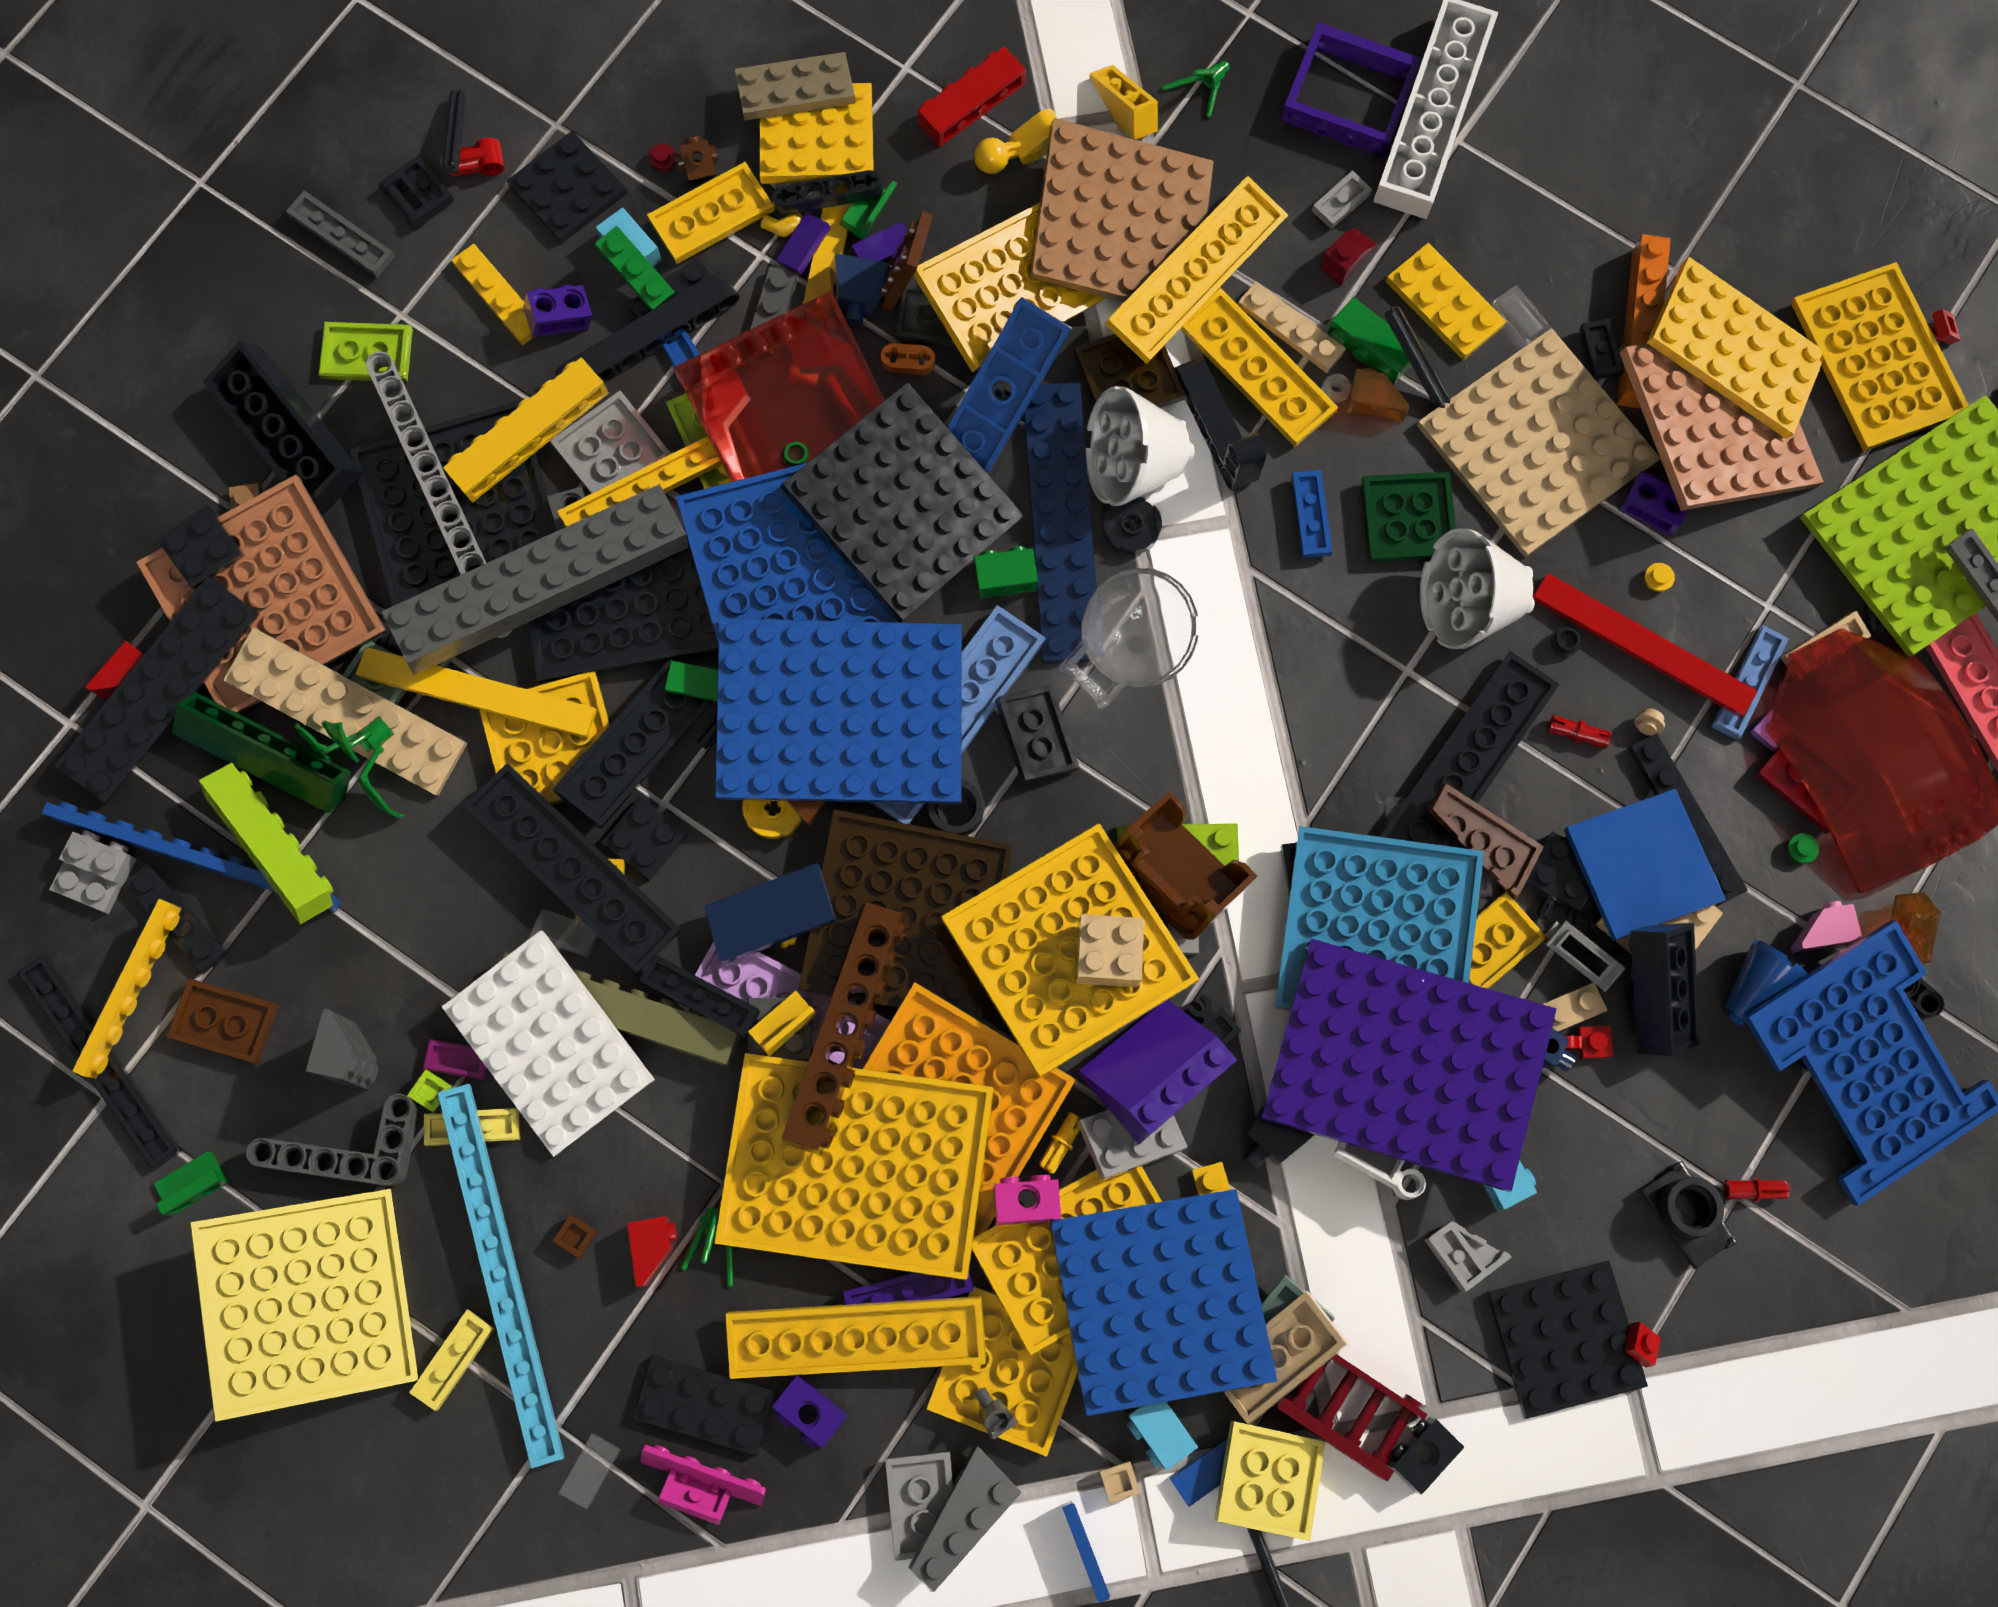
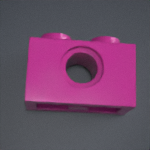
[993,1175,1061,1226]

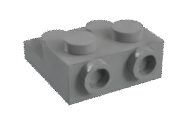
[49,830,137,914]

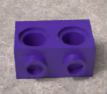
[523,285,592,337]
[1618,471,1688,536]

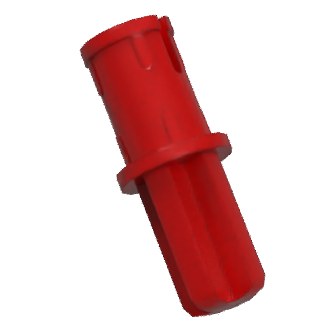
[1723,1177,1790,1202]

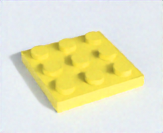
[1214,1421,1326,1541]

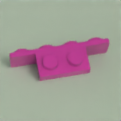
[641,1445,766,1525]

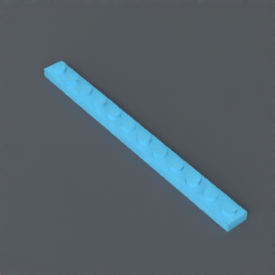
[438,1084,565,1469]

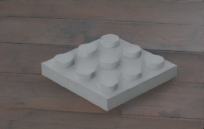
[550,391,672,494]

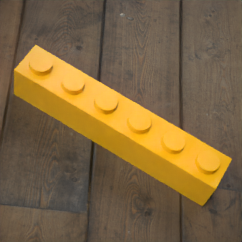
[443,357,609,503]

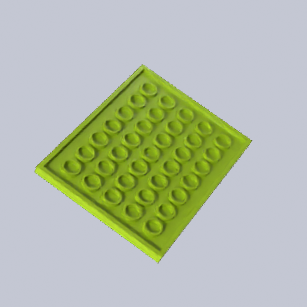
[1800,395,1998,658]

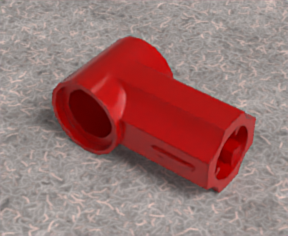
[449,137,504,177]

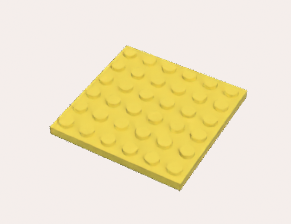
[190,1189,418,1422]

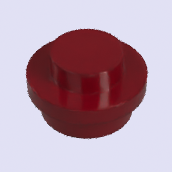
[648,143,676,172]

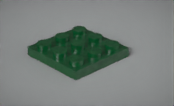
[1361,472,1456,562]

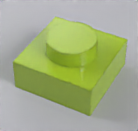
[407,1069,452,1113]

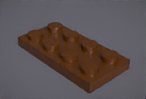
[880,211,933,311]

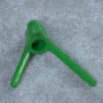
[1162,61,1230,118]

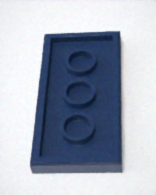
[704,863,837,965]

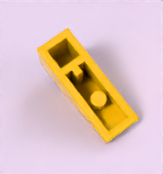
[1089,65,1158,140]

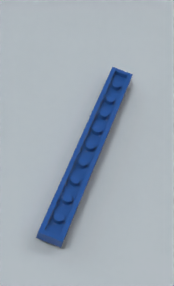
[42,801,341,912]

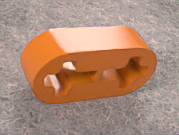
[881,343,935,375]

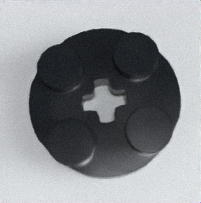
[1103,496,1162,554]

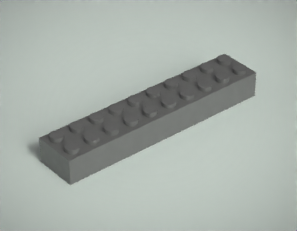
[381,484,689,675]

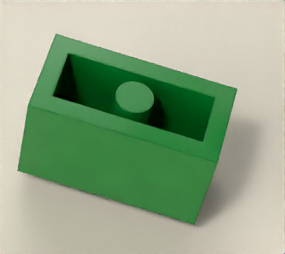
[974,546,1038,599]

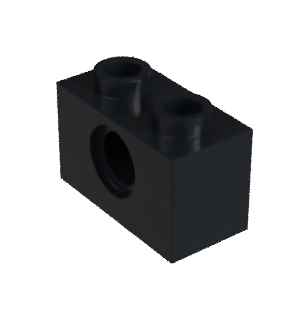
[1387,1417,1465,1495]

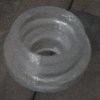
[1322,374,1351,402]

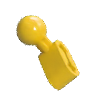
[974,109,1058,174]

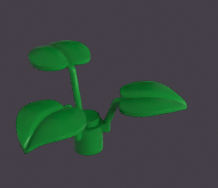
[294,716,405,818]

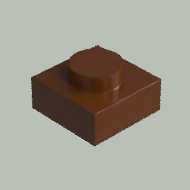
[553,1214,599,1259]

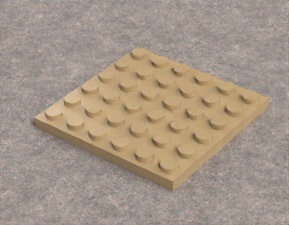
[1416,328,1661,558]

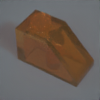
[1347,368,1410,422]
[1890,892,1941,963]

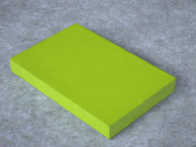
[318,322,413,382]

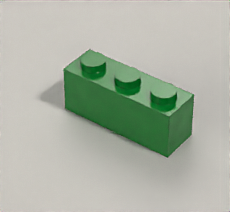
[1327,297,1411,385]

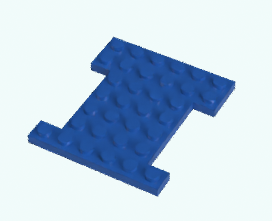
[1743,920,1998,1206]

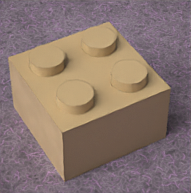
[1075,914,1144,988]

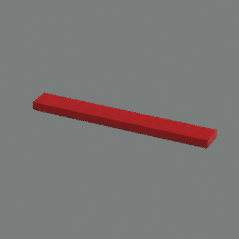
[1533,573,1758,718]

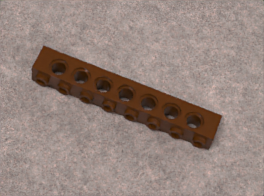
[782,902,906,1156]

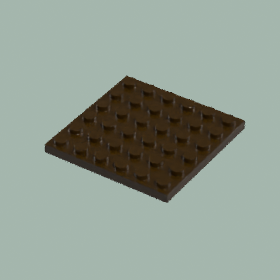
[798,809,1013,1022]

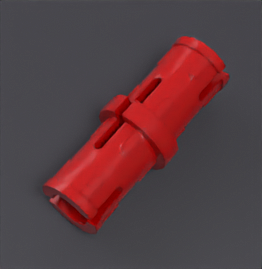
[1547,714,1612,750]

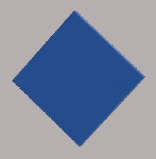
[1564,789,1726,942]

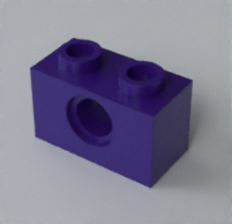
[772,1375,848,1448]

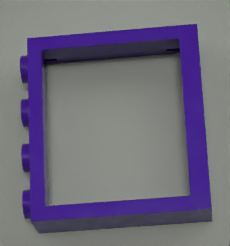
[1281,22,1422,157]

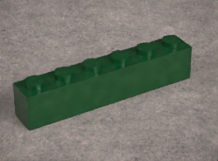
[172,693,352,813]

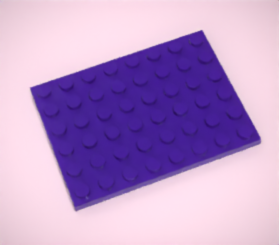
[1261,938,1557,1192]

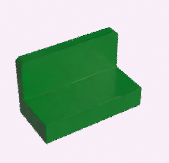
[839,181,898,240]
[154,1151,229,1216]

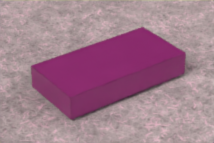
[422,1039,488,1081]

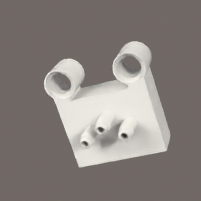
[1332,1142,1426,1200]

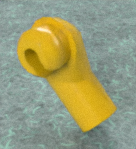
[761,213,803,237]

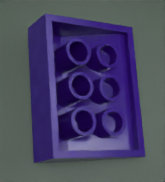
[1078,1000,1237,1145]

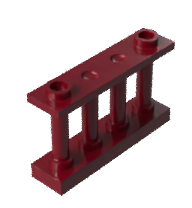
[1273,1352,1428,1482]

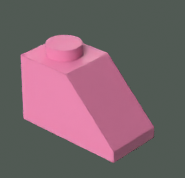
[1791,901,1862,954]

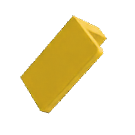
[748,991,817,1056]

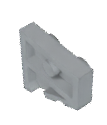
[1424,1221,1512,1293]

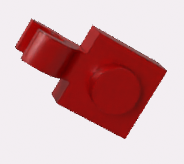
[1565,1026,1614,1059]

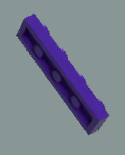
[843,1270,974,1305]

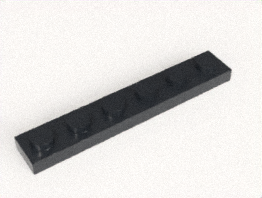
[1628,733,1748,906]

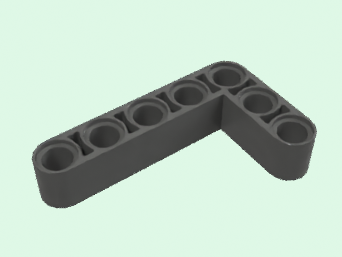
[246,1093,419,1187]

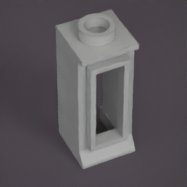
[1545,919,1625,992]

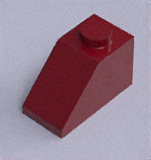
[1320,228,1378,286]

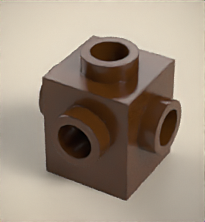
[676,136,718,182]

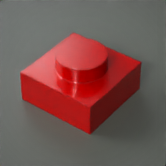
[1931,309,1961,345]
[1625,1322,1661,1368]

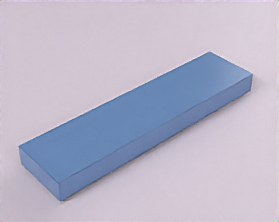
[1711,625,1789,740]

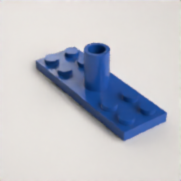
[947,297,1072,475]

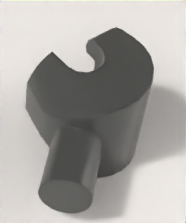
[975,1387,1017,1440]

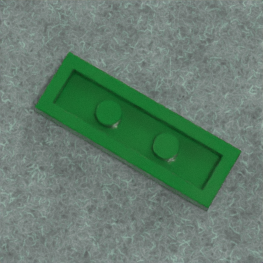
[595,226,675,311]

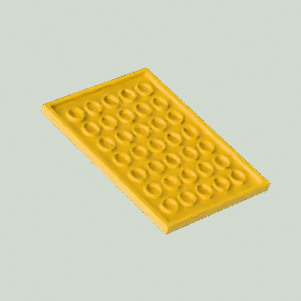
[715,1053,994,1280]

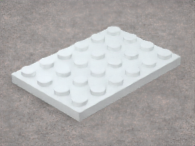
[442,931,655,1157]

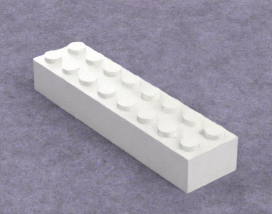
[1373,0,1498,219]

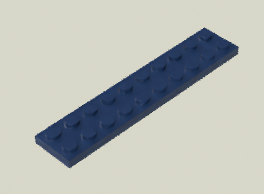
[1024,382,1102,664]

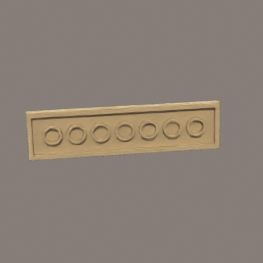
[224,628,468,796]

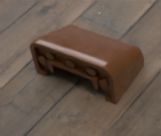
[1114,791,1257,940]

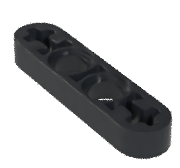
[772,170,883,215]

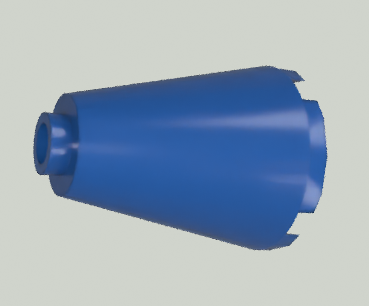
[1724,939,1808,1027]

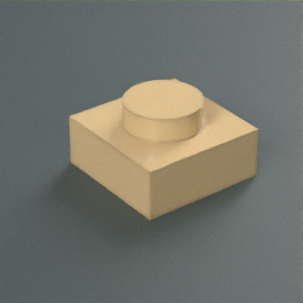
[1099,1461,1141,1504]

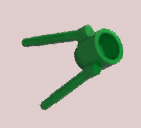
[681,1208,733,1288]

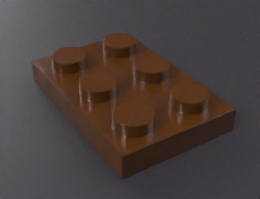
[167,978,280,1065]

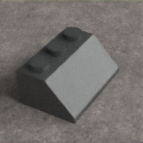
[306,1009,378,1090]

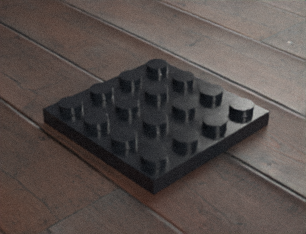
[1487,1260,1648,1419]

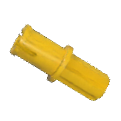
[1039,1112,1081,1174]

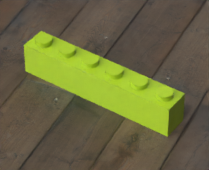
[199,763,334,925]

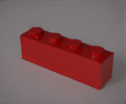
[918,46,1026,148]

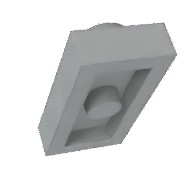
[1311,171,1372,229]

